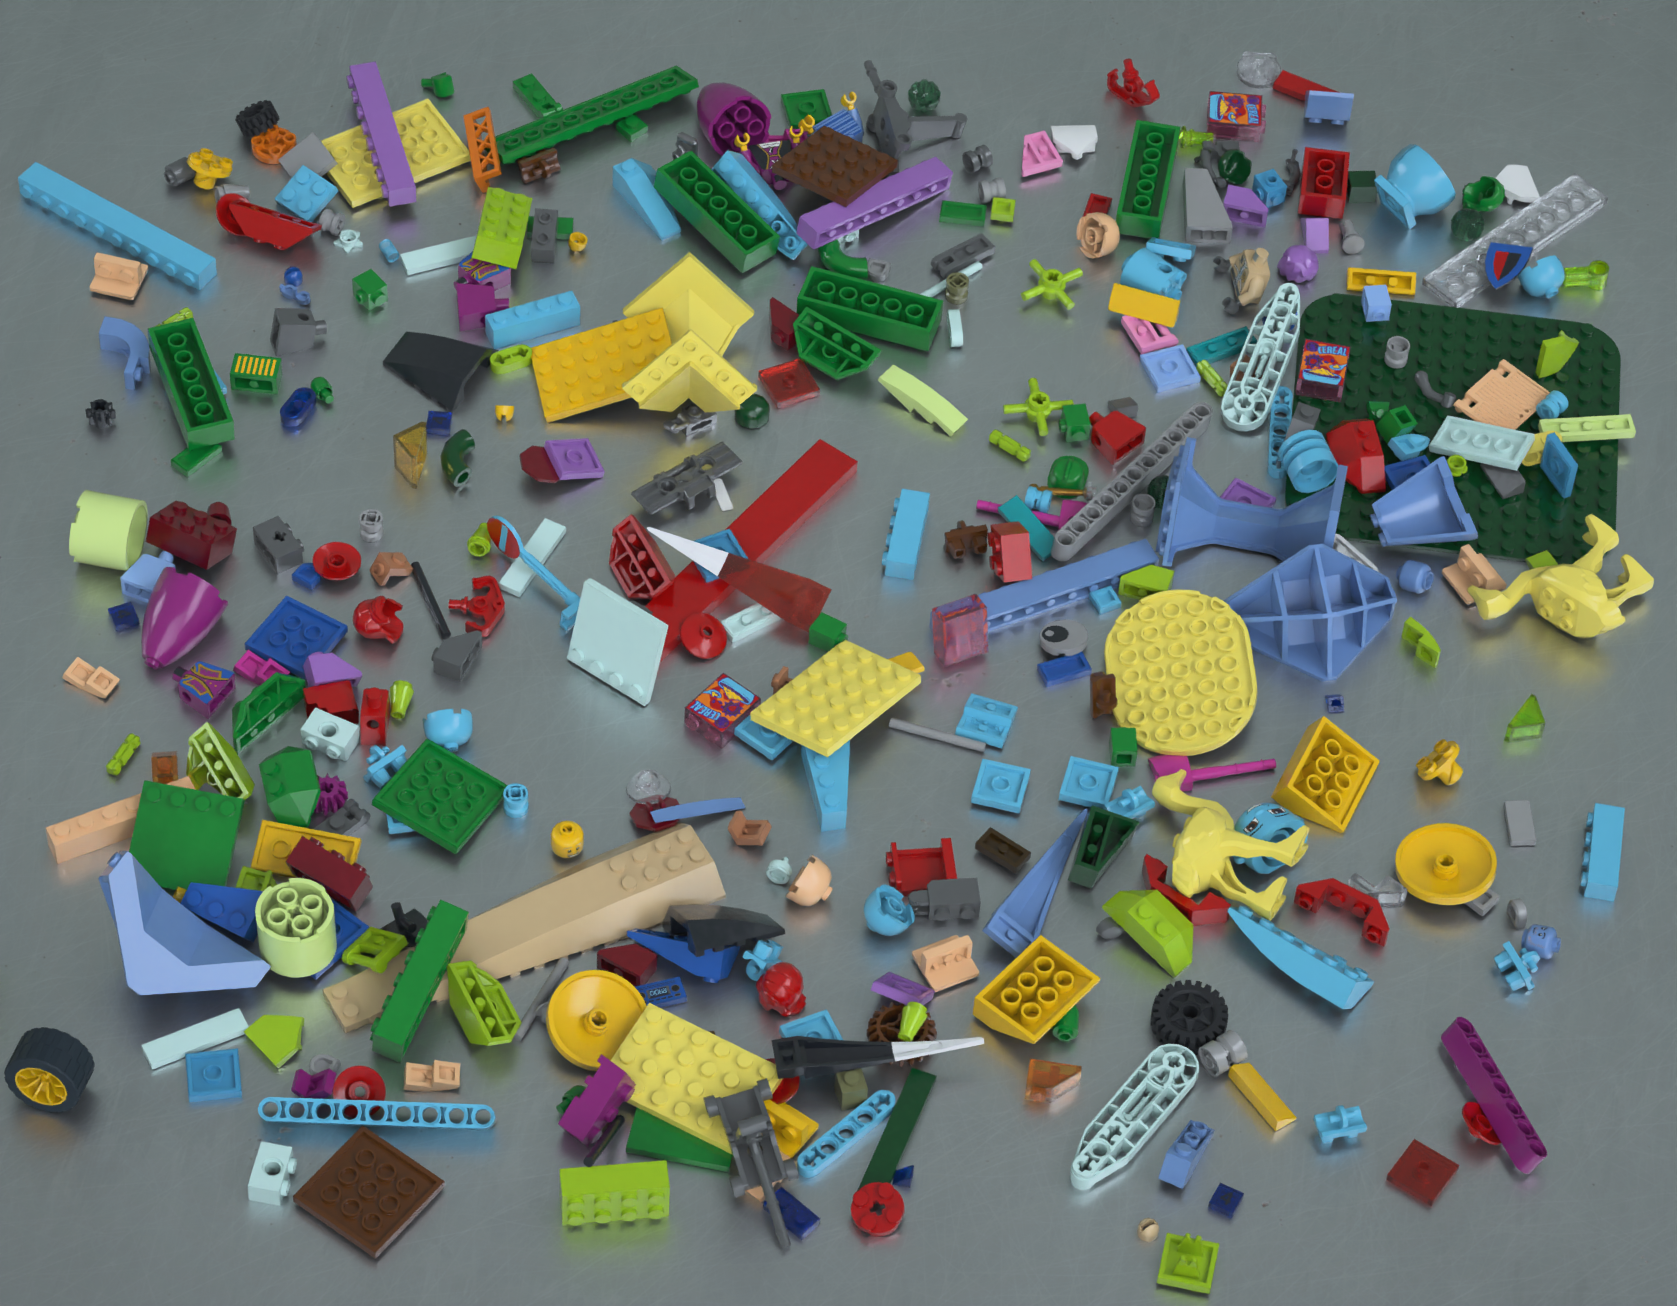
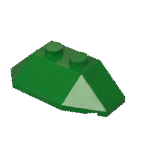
[793,306,882,380]
[232,672,306,755]
[259,746,321,828]

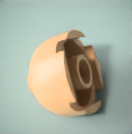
[1076,212,1120,259]
[785,855,833,906]

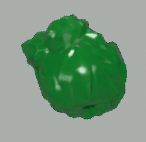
[1462,176,1505,213]

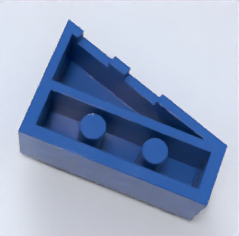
[180,882,263,942]

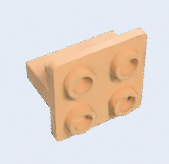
[90,252,148,300]
[1442,544,1507,605]
[912,935,979,992]

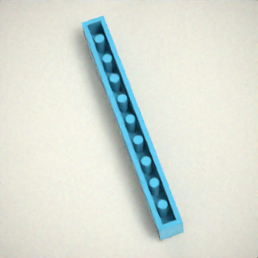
[18,162,217,291]

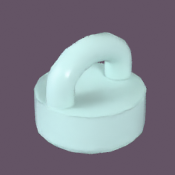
[766,857,792,884]

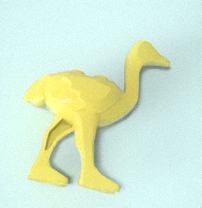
[1467,514,1654,638]
[1152,769,1309,921]

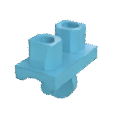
[363,745,407,789]
[1104,786,1155,819]
[742,940,783,981]
[1494,941,1540,991]
[1313,1105,1367,1143]

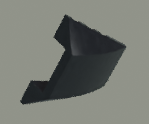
[383,332,499,414]
[662,904,785,957]

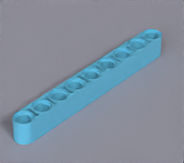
[258,1097,496,1130]

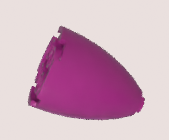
[697,83,771,156]
[141,567,228,669]

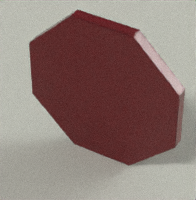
[519,446,560,483]
[629,795,680,832]

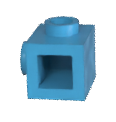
[1252,169,1287,208]

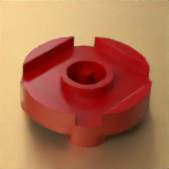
[851,1182,905,1237]

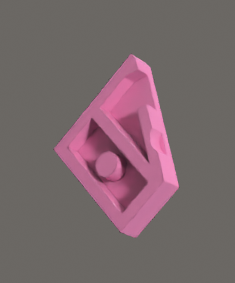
[1021,130,1063,177]

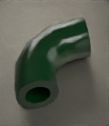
[440,429,475,487]

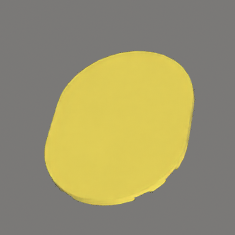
[1104,589,1257,756]

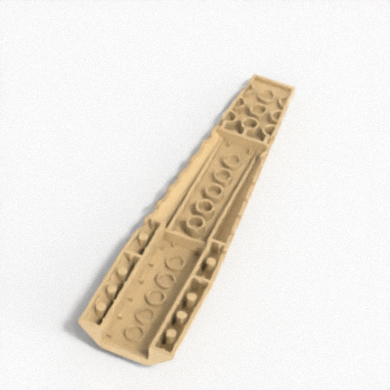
[323,822,726,1033]

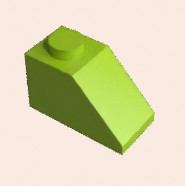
[1118,565,1174,600]

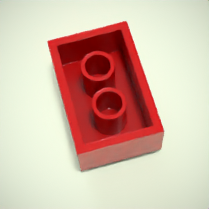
[1298,147,1350,219]

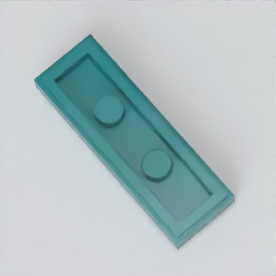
[1186,326,1257,367]
[998,495,1054,562]

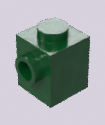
[1347,171,1378,203]

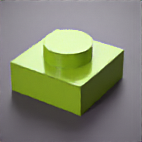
[990,197,1016,222]

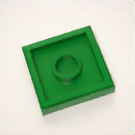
[781,89,832,129]

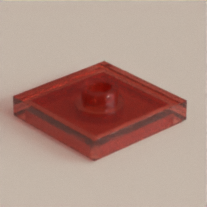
[758,358,820,409]
[1386,1139,1460,1206]

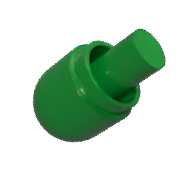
[310,377,334,403]
[556,1085,586,1115]

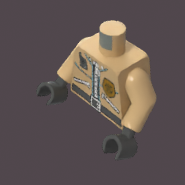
[1213,248,1270,314]

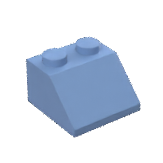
[1304,90,1354,125]

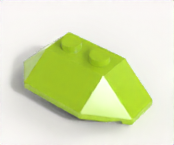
[186,722,255,800]
[1101,889,1193,978]
[447,960,522,1046]

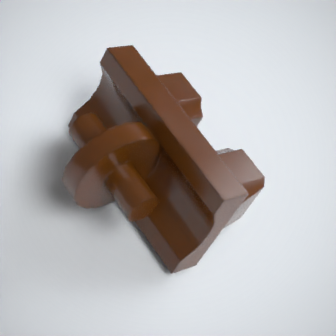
[517,148,561,184]
[943,520,988,559]
[1090,671,1118,719]

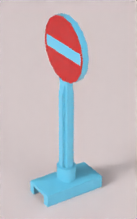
[487,515,580,631]

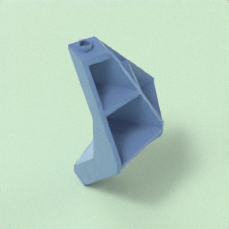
[1224,544,1397,682]
[98,851,271,995]

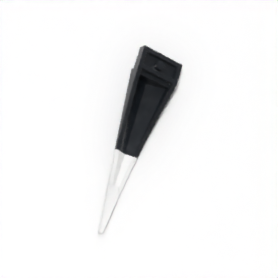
[772,1036,984,1079]

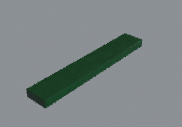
[857,1068,937,1191]

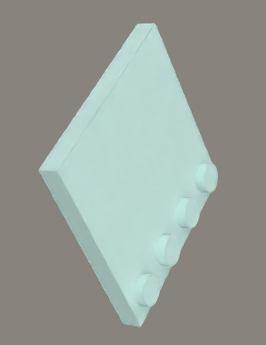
[567,578,669,706]

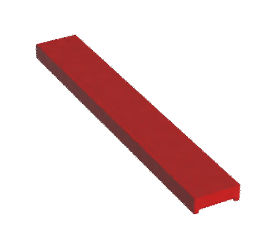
[645,439,858,664]

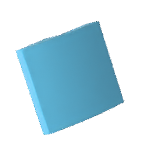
[955,693,1018,749]

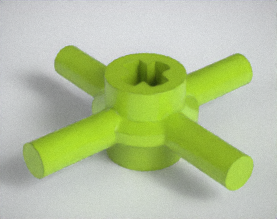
[1021,259,1083,310]
[1003,378,1074,436]

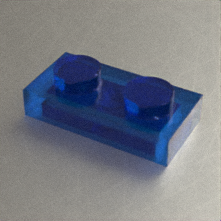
[763,1187,820,1240]

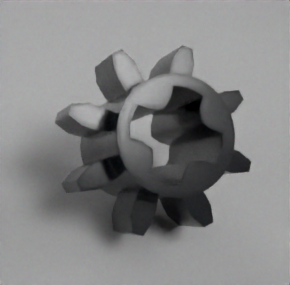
[85,399,116,428]

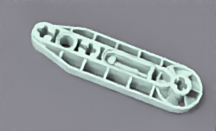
[1221,283,1300,431]
[1070,1044,1199,1190]

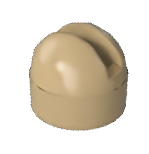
[1137,1218,1159,1242]

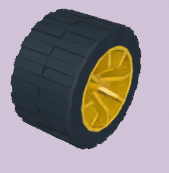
[4,1027,95,1113]

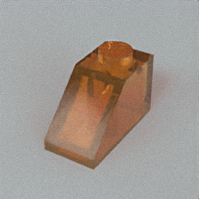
[151,751,179,784]
[1024,1059,1082,1103]

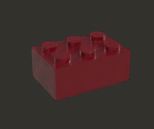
[145,501,237,570]
[285,836,373,912]

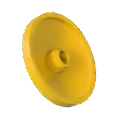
[1395,823,1497,905]
[546,970,647,1071]

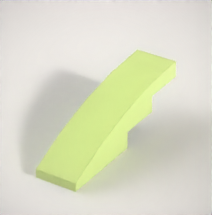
[878,365,968,437]

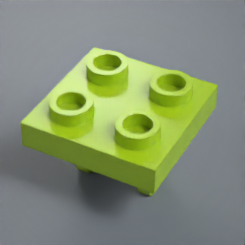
[1157,1233,1219,1294]

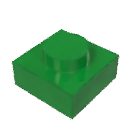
[616,113,648,142]

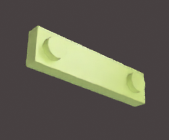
[1538,414,1636,442]

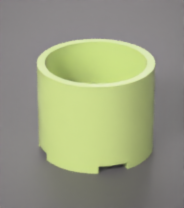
[69,490,148,571]
[255,878,337,978]

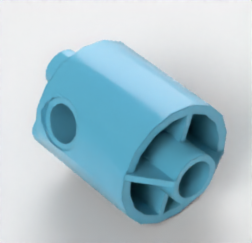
[1120,248,1187,300]

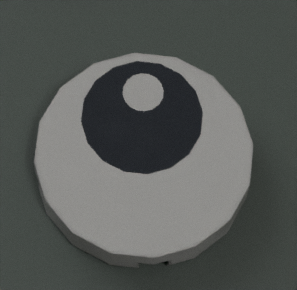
[1040,619,1088,656]

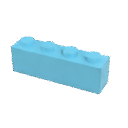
[485,291,580,349]
[882,489,930,580]
[1580,803,1625,902]

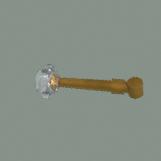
[1029,482,1098,503]

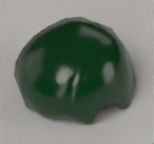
[1218,149,1252,185]
[735,393,770,429]

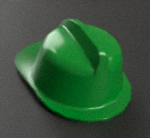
[1047,456,1089,499]

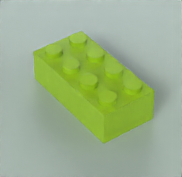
[472,187,532,269]
[559,1160,670,1226]

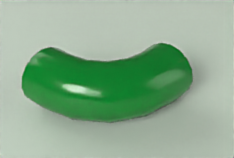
[818,240,868,280]

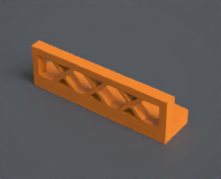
[463,107,502,193]

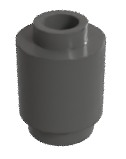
[164,157,196,187]

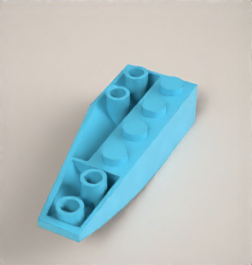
[711,150,808,260]
[1227,905,1374,1009]

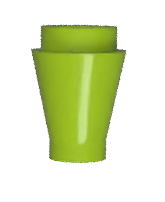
[467,523,491,557]
[390,680,414,719]
[898,1001,927,1042]

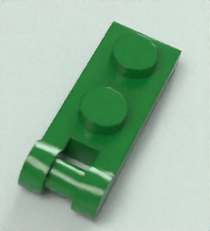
[513,73,563,119]

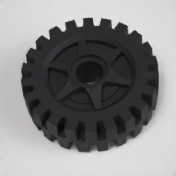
[1151,980,1228,1055]

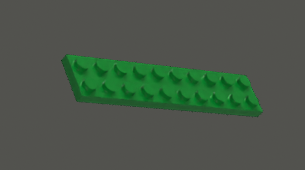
[484,65,699,164]

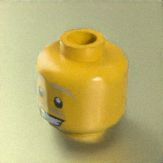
[551,821,584,858]

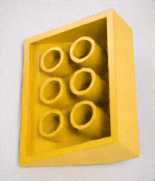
[1271,716,1380,833]
[973,935,1100,1044]

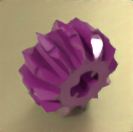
[314,773,348,817]

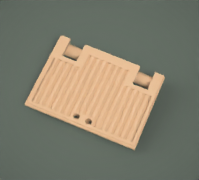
[1453,359,1550,430]

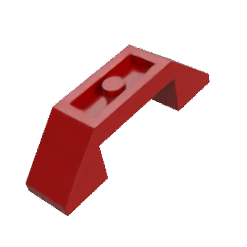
[1142,854,1231,926]
[1294,878,1390,947]

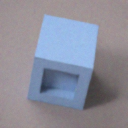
[1361,285,1392,322]

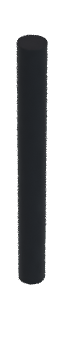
[411,562,451,639]
[583,1115,625,1167]

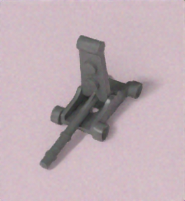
[864,60,967,180]
[703,1078,799,1248]

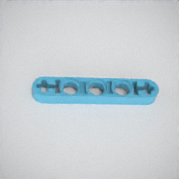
[1267,386,1293,479]
[797,1090,896,1178]

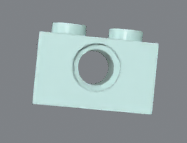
[300,708,360,762]
[248,1141,297,1206]

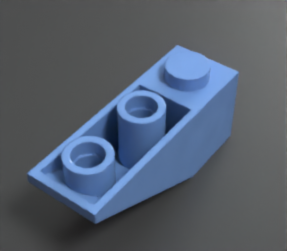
[1158,1120,1215,1189]

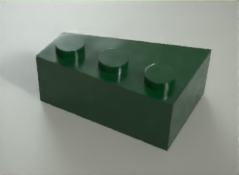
[1068,805,1139,888]

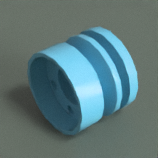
[1278,430,1338,493]

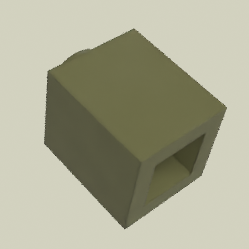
[834,1068,868,1111]

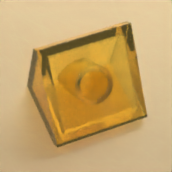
[393,422,428,489]

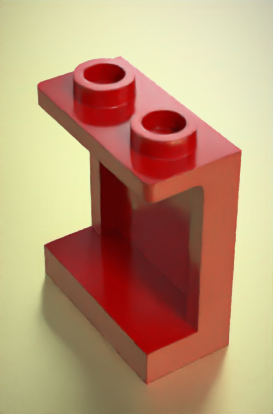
[886,838,957,897]

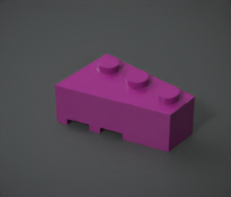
[558,1054,636,1148]

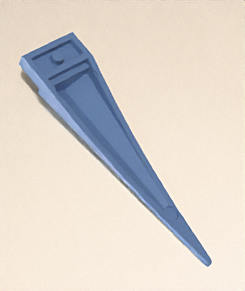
[982,809,1088,958]

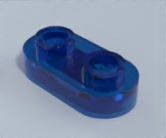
[280,387,316,427]

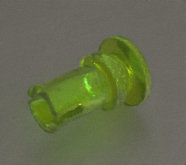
[1179,126,1214,148]

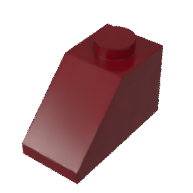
[769,297,799,351]
[597,943,657,987]

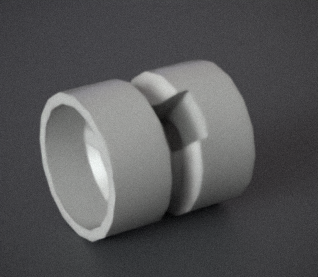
[1198,1030,1248,1077]

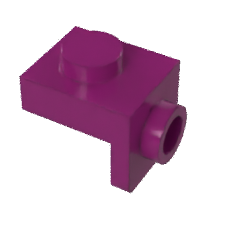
[291,1068,337,1099]

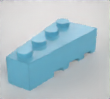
[801,740,850,832]

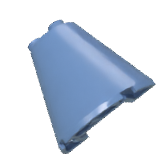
[1370,456,1478,547]

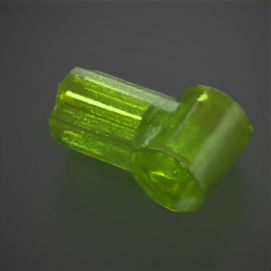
[1563,260,1609,291]

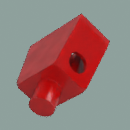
[1089,411,1146,465]
[360,687,391,746]

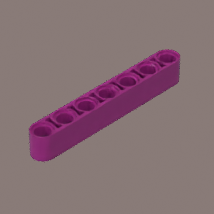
[1441,1017,1547,1174]

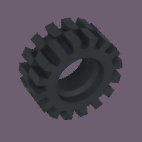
[235,100,280,138]

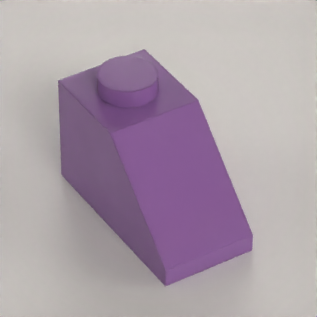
[1223,185,1269,228]
[303,652,362,687]

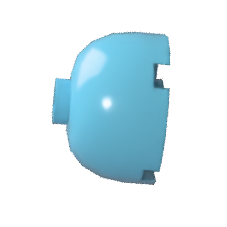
[1518,255,1565,298]
[422,709,473,752]
[863,884,915,936]

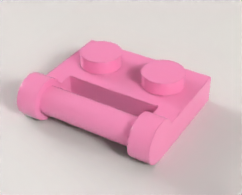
[1121,315,1178,355]

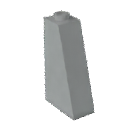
[1183,168,1232,244]

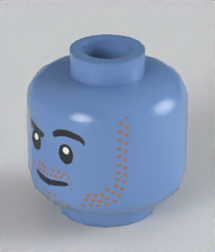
[1521,924,1561,960]

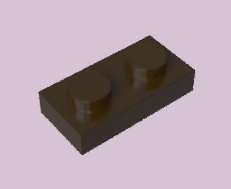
[975,827,1031,874]

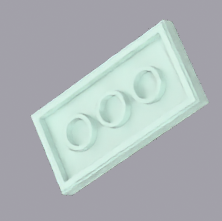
[1429,415,1535,471]

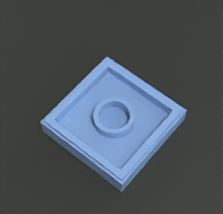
[1140,344,1201,393]

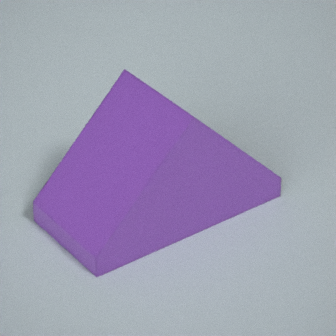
[1300,217,1329,254]

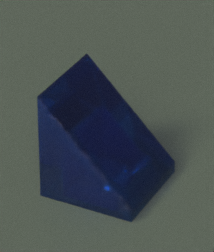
[1325,694,1344,713]
[892,1165,914,1188]

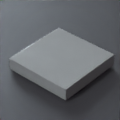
[278,132,338,178]

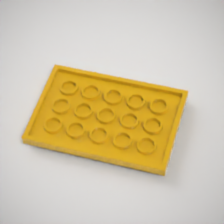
[531,307,672,423]

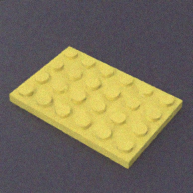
[321,99,471,208]
[750,640,921,758]
[611,1003,782,1154]

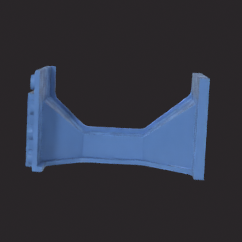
[1155,437,1348,567]

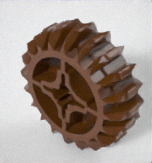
[866,1002,937,1067]

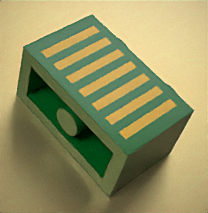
[230,353,282,395]

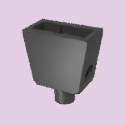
[270,308,327,356]

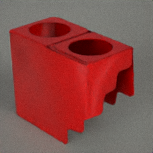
[303,680,359,725]

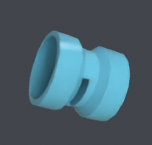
[1536,390,1568,419]
[1024,486,1053,513]
[503,783,529,818]

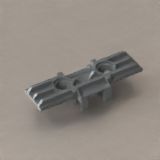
[631,441,743,515]

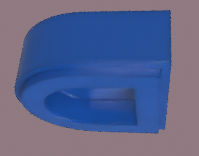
[292,563,321,590]

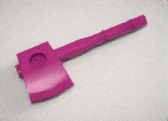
[976,499,1087,531]
[1148,755,1276,792]

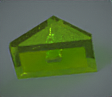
[1504,694,1545,743]

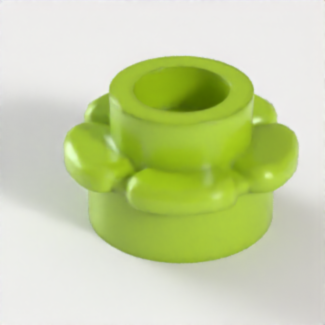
[1447,455,1468,477]

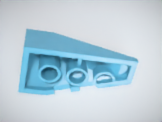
[613,158,681,241]

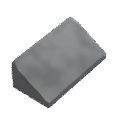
[1480,463,1525,499]

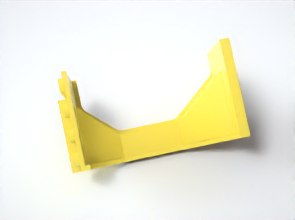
[622,252,757,413]

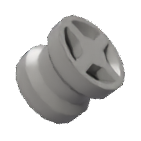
[318,209,345,236]

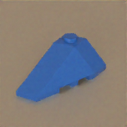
[627,928,740,983]

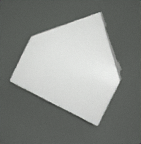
[1051,125,1098,160]
[1495,165,1540,205]

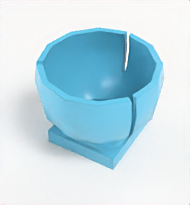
[1374,144,1456,230]

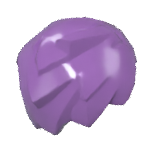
[1277,245,1319,283]

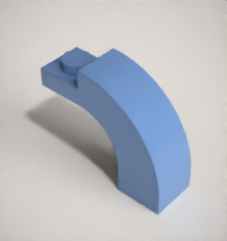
[99,316,151,390]

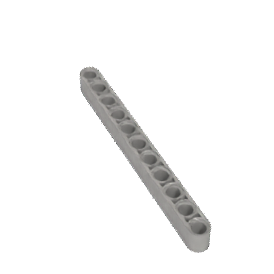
[1051,402,1213,562]

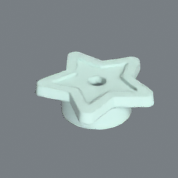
[334,230,363,253]

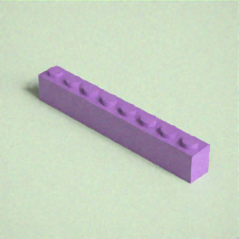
[346,61,416,207]
[796,157,953,250]

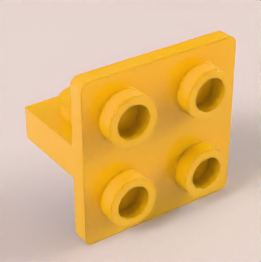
[764,1099,819,1158]

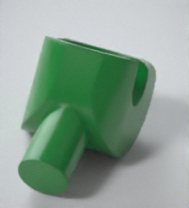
[421,72,454,97]
[1366,401,1390,424]

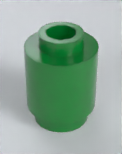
[1052,1005,1079,1041]

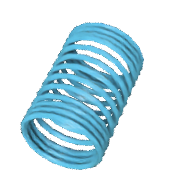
[379,239,399,262]

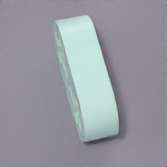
[946,309,963,347]

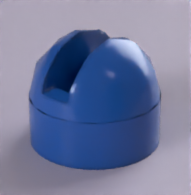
[284,267,303,287]

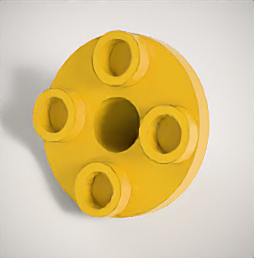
[187,148,233,190]
[1416,739,1463,785]

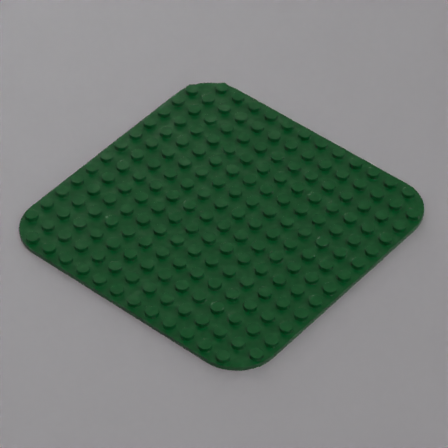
[1285,293,1621,565]

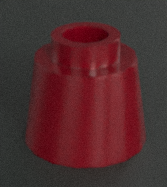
[207,502,232,525]

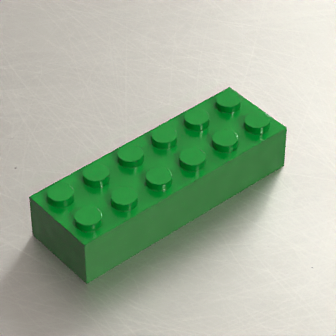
[1116,120,1180,239]
[654,151,780,273]
[796,266,943,351]
[148,318,235,450]
[370,899,469,1063]

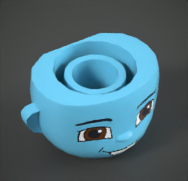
[1233,803,1308,874]

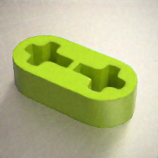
[490,344,532,375]

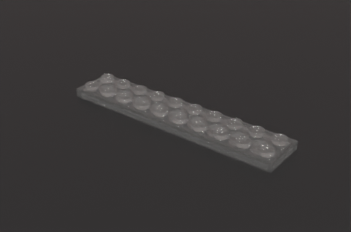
[1422,173,1608,308]

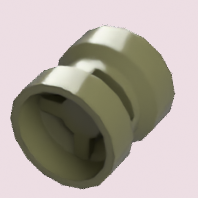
[945,272,969,305]

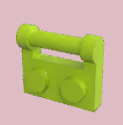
[342,927,408,973]

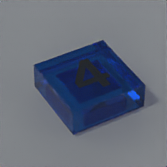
[426,411,452,435]
[108,602,140,632]
[1208,1183,1244,1218]

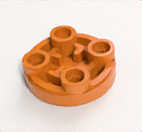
[251,124,297,164]

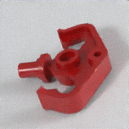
[1107,58,1160,108]
[449,576,505,637]

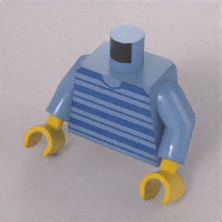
[798,91,864,143]

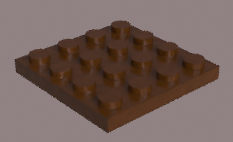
[772,126,898,207]
[293,1125,445,1259]

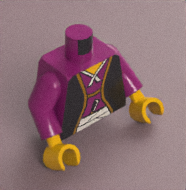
[734,125,803,190]

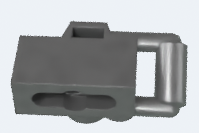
[672,132,698,160]
[663,404,717,436]

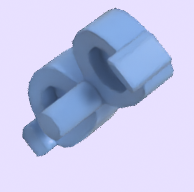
[279,284,311,305]

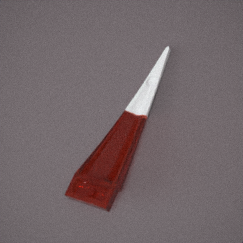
[647,527,832,633]

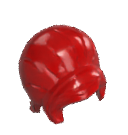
[353,596,403,644]
[756,962,806,1017]

